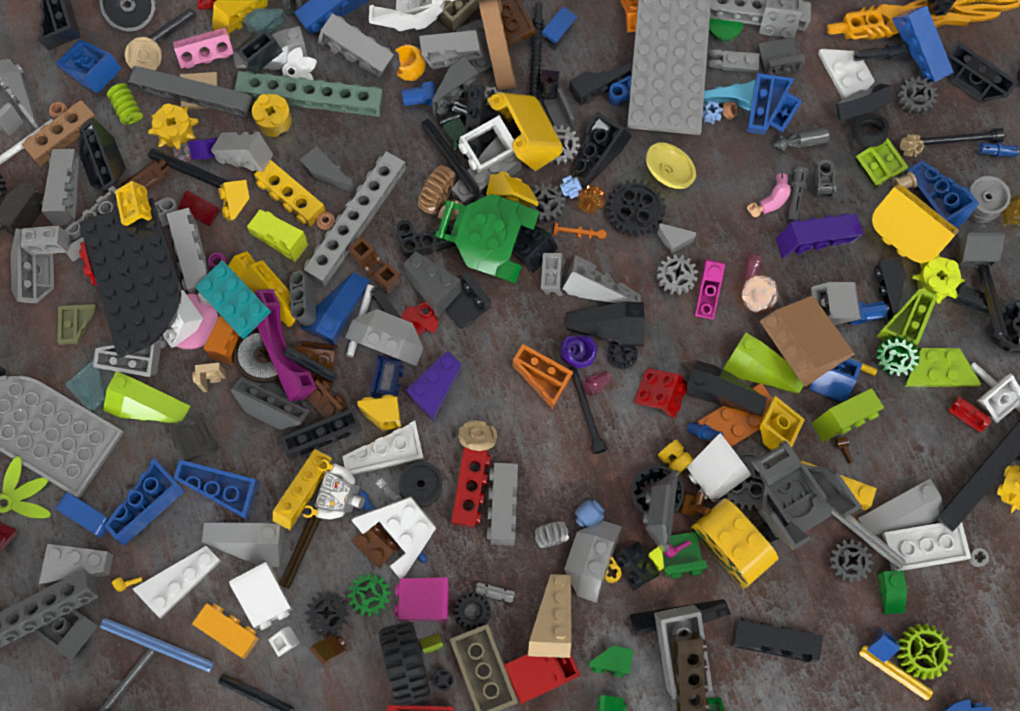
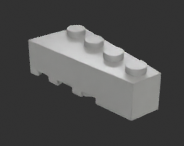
[452,136,522,206]
[42,149,80,225]
[487,463,518,546]

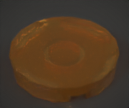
[740,275,778,313]

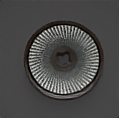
[234,330,290,383]

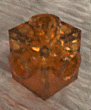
[577,184,606,215]

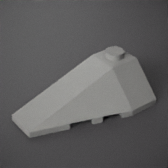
[233,26,308,72]
[857,479,944,535]
[202,523,284,568]

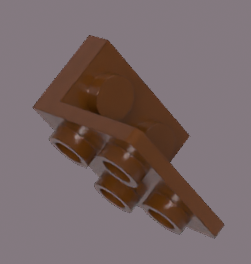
[296,341,338,385]

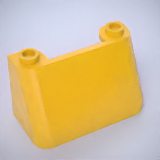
[487,92,563,172]

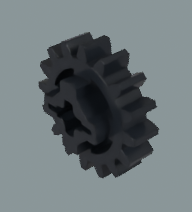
[305,591,350,637]

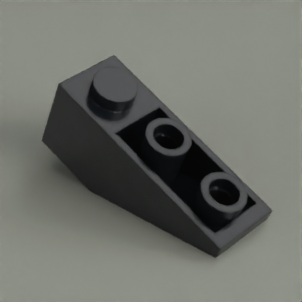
[873,257,906,319]

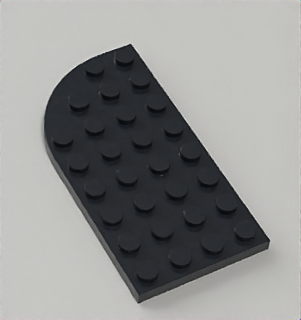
[79,198,182,358]

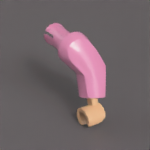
[747,173,791,217]

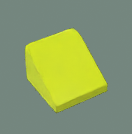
[648,547,664,572]

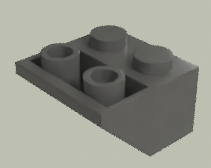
[955,231,1005,267]

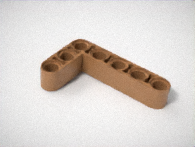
[479,0,516,91]

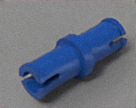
[978,143,1019,157]
[687,421,723,441]

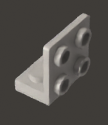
[759,0,802,38]

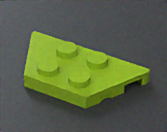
[905,348,981,387]

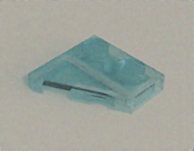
[65,360,106,413]

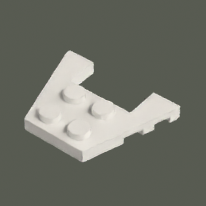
[352,496,436,579]

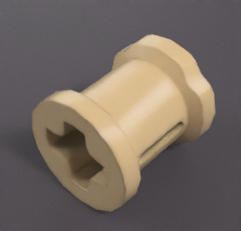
[892,172,917,189]

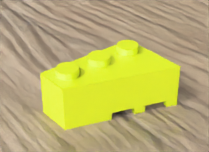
[247,209,308,262]

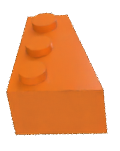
[203,314,241,365]
[513,344,573,410]

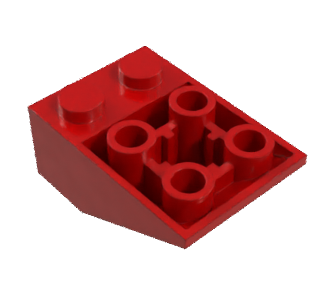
[504,653,581,704]

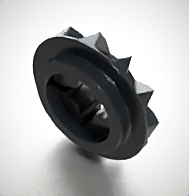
[607,342,638,369]

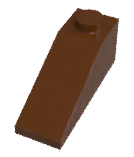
[309,635,348,668]

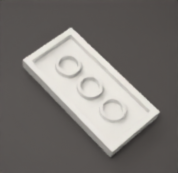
[883,523,971,571]

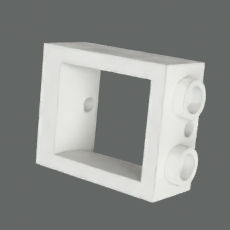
[458,116,515,174]

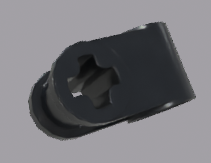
[540,70,560,100]

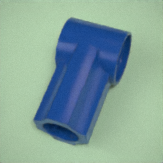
[401,82,437,106]
[850,302,888,325]

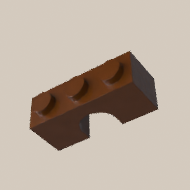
[348,236,402,294]

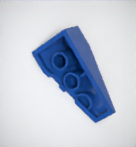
[906,161,979,228]
[301,272,370,345]

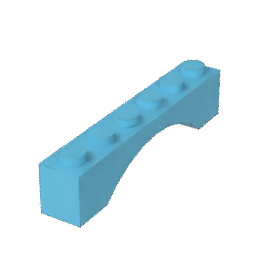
[703,80,755,111]

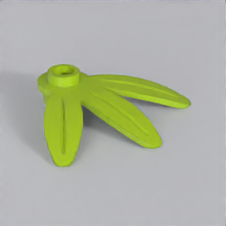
[0,456,51,519]

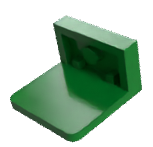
[662,532,707,579]

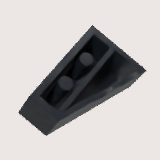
[38,0,81,50]

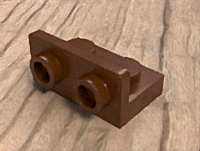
[306,379,347,419]

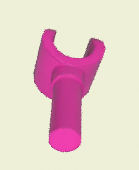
[663,540,691,559]

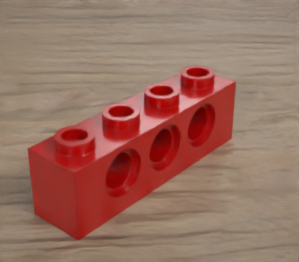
[452,447,491,529]

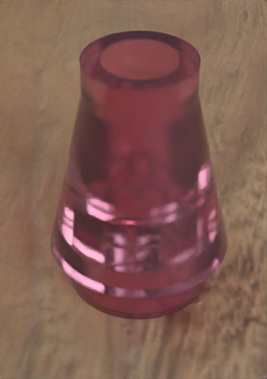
[744,254,764,283]
[583,371,612,396]

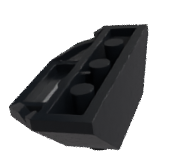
[947,41,1019,102]
[79,118,126,191]

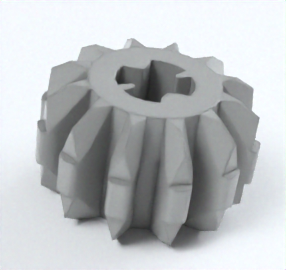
[535,521,569,548]

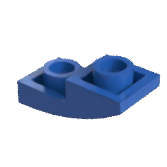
[542,6,577,44]

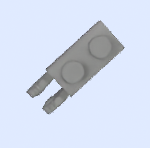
[708,50,759,73]

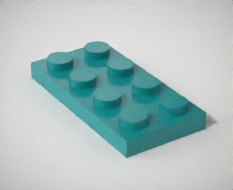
[195,260,271,339]

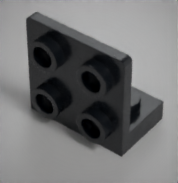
[512,225,558,273]
[445,272,491,329]

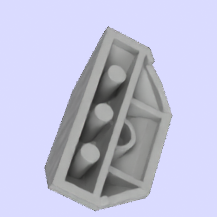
[11,229,54,304]
[345,309,424,366]
[564,521,622,603]

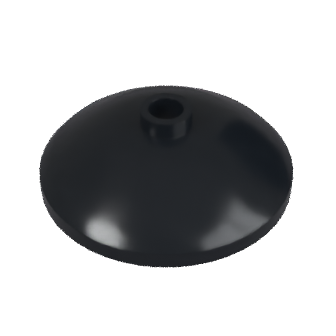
[99,0,155,32]

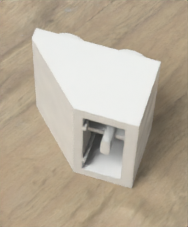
[162,290,203,348]

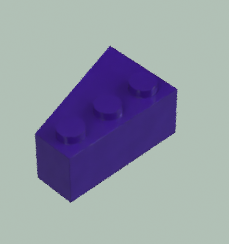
[406,351,462,422]

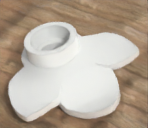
[282,47,317,80]

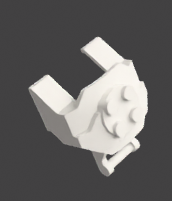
[369,0,454,32]

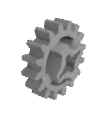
[550,125,580,166]
[656,254,698,296]

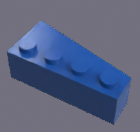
[294,0,370,35]
[104,458,185,546]

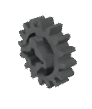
[897,76,938,115]
[529,183,566,223]
[828,539,873,584]

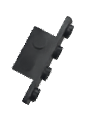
[463,84,495,159]

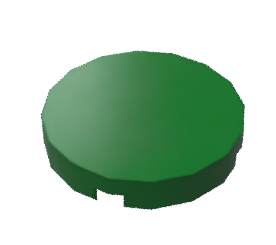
[709,18,743,41]

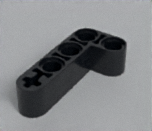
[396,220,457,258]

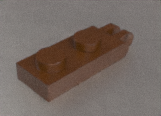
[121,159,170,190]

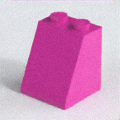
[395,577,449,623]

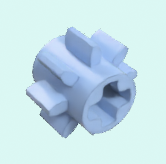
[702,100,723,124]
[560,175,582,199]

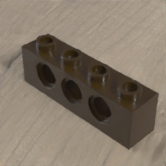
[673,632,709,711]

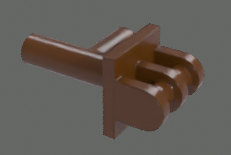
[679,491,711,516]

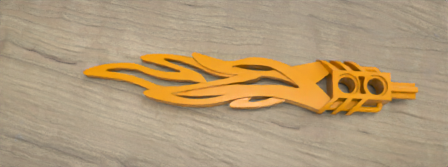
[827,0,1020,40]

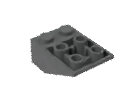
[432,57,478,119]

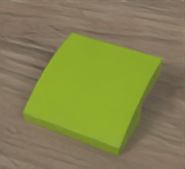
[856,138,908,186]

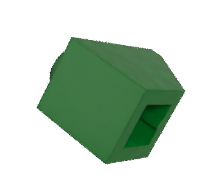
[588,646,634,678]

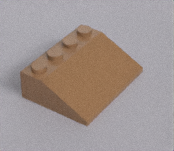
[760,295,854,387]

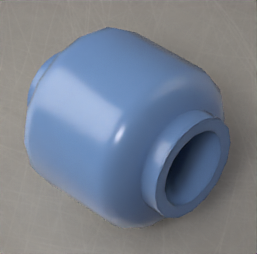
[575,500,605,528]

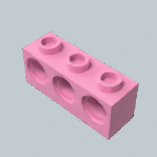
[173,27,234,68]

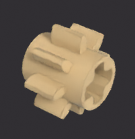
[900,134,924,157]

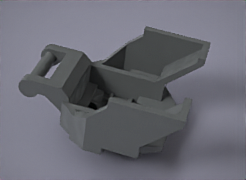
[751,440,862,550]

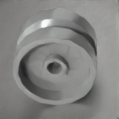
[969,176,1011,223]

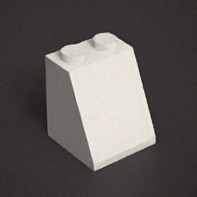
[687,433,752,503]
[229,562,293,630]

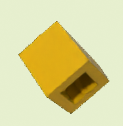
[219,180,249,222]

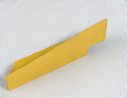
[228,251,296,327]

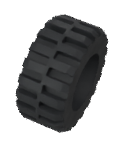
[379,621,431,707]

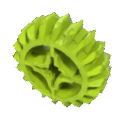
[897,624,954,680]

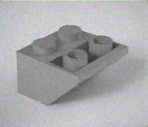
[811,282,861,326]

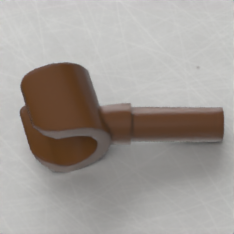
[835,437,853,463]

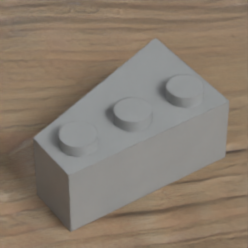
[419,30,484,70]
[211,132,273,172]
[39,544,114,587]

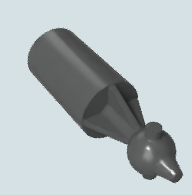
[774,126,829,151]

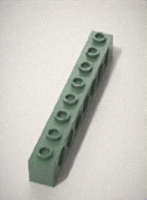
[235,71,384,117]

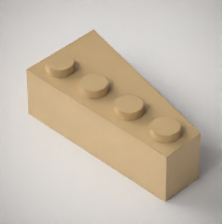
[528,574,571,658]

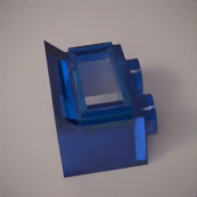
[370,355,405,398]

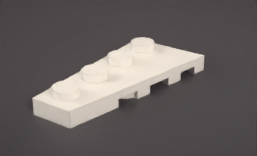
[342,421,424,475]
[133,546,221,618]

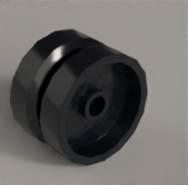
[399,461,443,509]

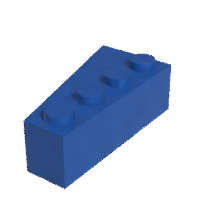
[892,5,953,83]
[174,460,260,520]

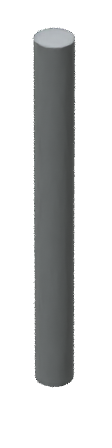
[98,648,156,711]

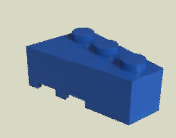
[746,73,794,135]

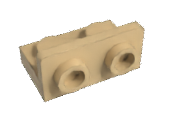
[193,363,226,392]

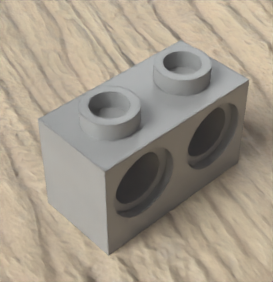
[21,226,69,255]

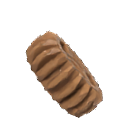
[418,165,456,215]

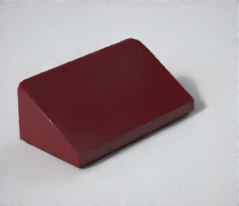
[178,190,220,227]

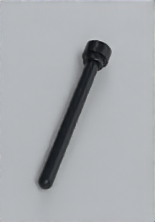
[919,128,1004,145]
[570,367,608,454]

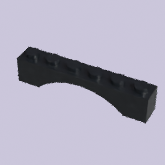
[569,59,633,106]

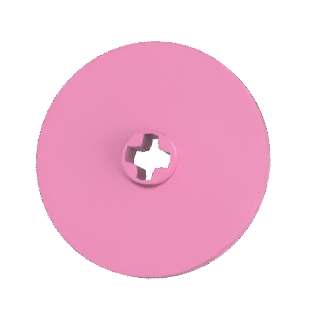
[176,294,219,349]

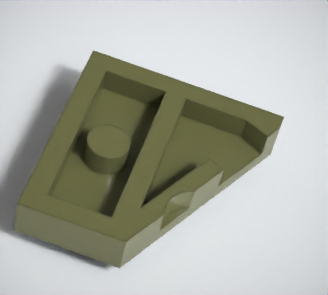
[57,304,97,345]

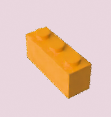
[192,603,259,659]

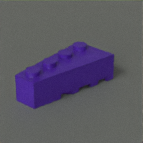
[775,213,863,258]

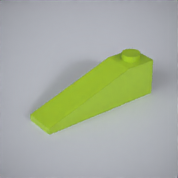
[723,333,804,394]
[103,371,191,424]

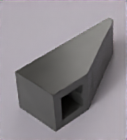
[300,146,355,193]

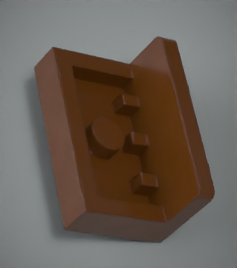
[352,523,401,569]

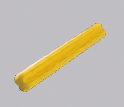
[859,645,933,700]

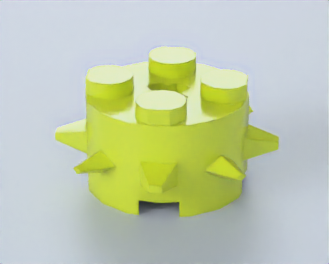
[912,254,965,304]

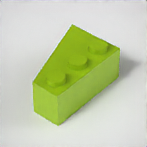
[877,289,938,346]
[811,388,884,443]

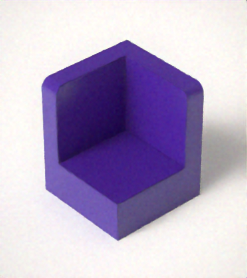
[188,138,217,160]

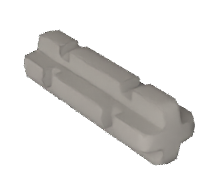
[475,582,515,603]

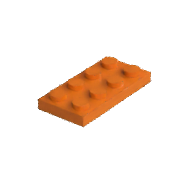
[697,383,772,447]

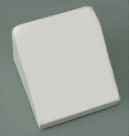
[268,627,300,657]

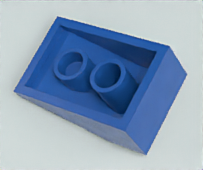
[55,39,122,93]

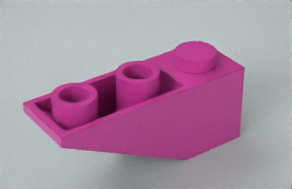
[695,258,725,320]

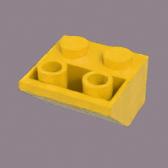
[357,395,402,431]

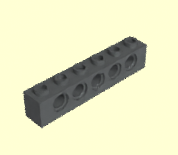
[0,569,98,648]

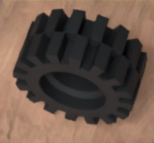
[454,592,491,631]

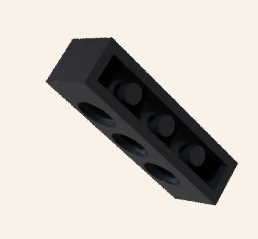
[280,408,363,460]

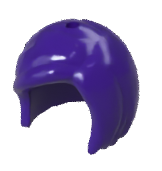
[560,335,597,369]

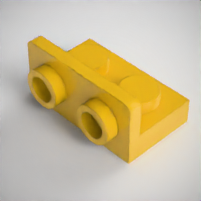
[115,181,152,226]

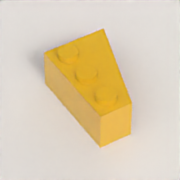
[212,0,268,39]

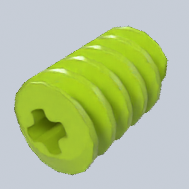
[107,83,143,125]

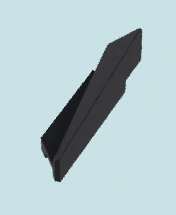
[629,599,731,639]

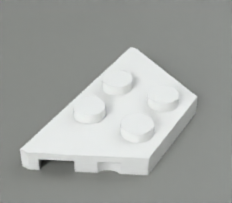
[818,49,875,99]

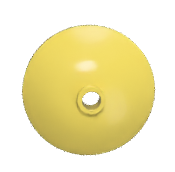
[646,143,696,189]

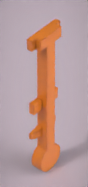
[554,223,607,240]

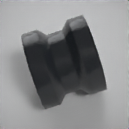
[433,669,454,691]

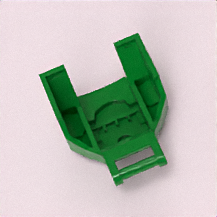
[435,194,540,283]

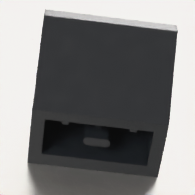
[234,28,283,74]

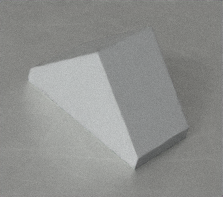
[657,223,696,255]

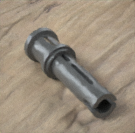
[787,167,810,223]

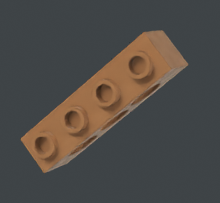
[22,100,99,167]

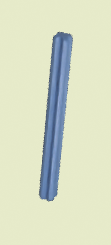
[100,618,214,672]

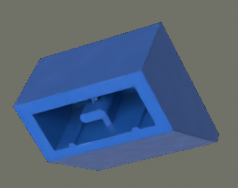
[809,358,863,403]

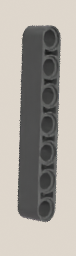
[127,66,252,116]

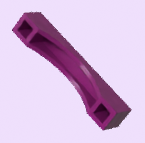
[255,289,317,402]

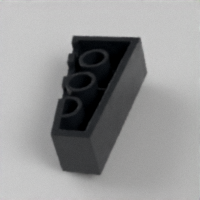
[731,618,823,663]

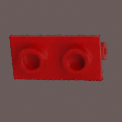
[948,396,991,433]

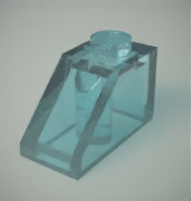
[243,8,286,35]

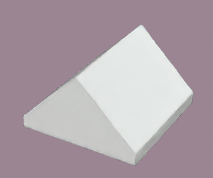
[976,373,1020,423]

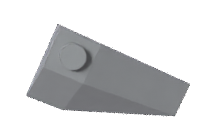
[0,59,40,130]
[562,255,641,303]

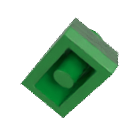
[877,570,907,615]

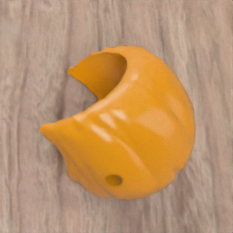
[395,45,426,81]

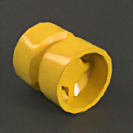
[657,439,694,475]

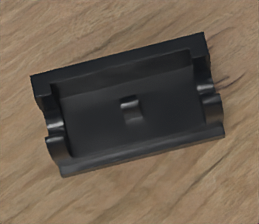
[953,282,999,316]

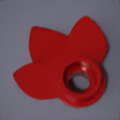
[401,302,438,336]

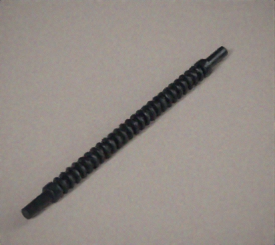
[527,2,544,168]

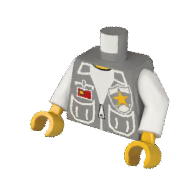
[303,457,365,519]

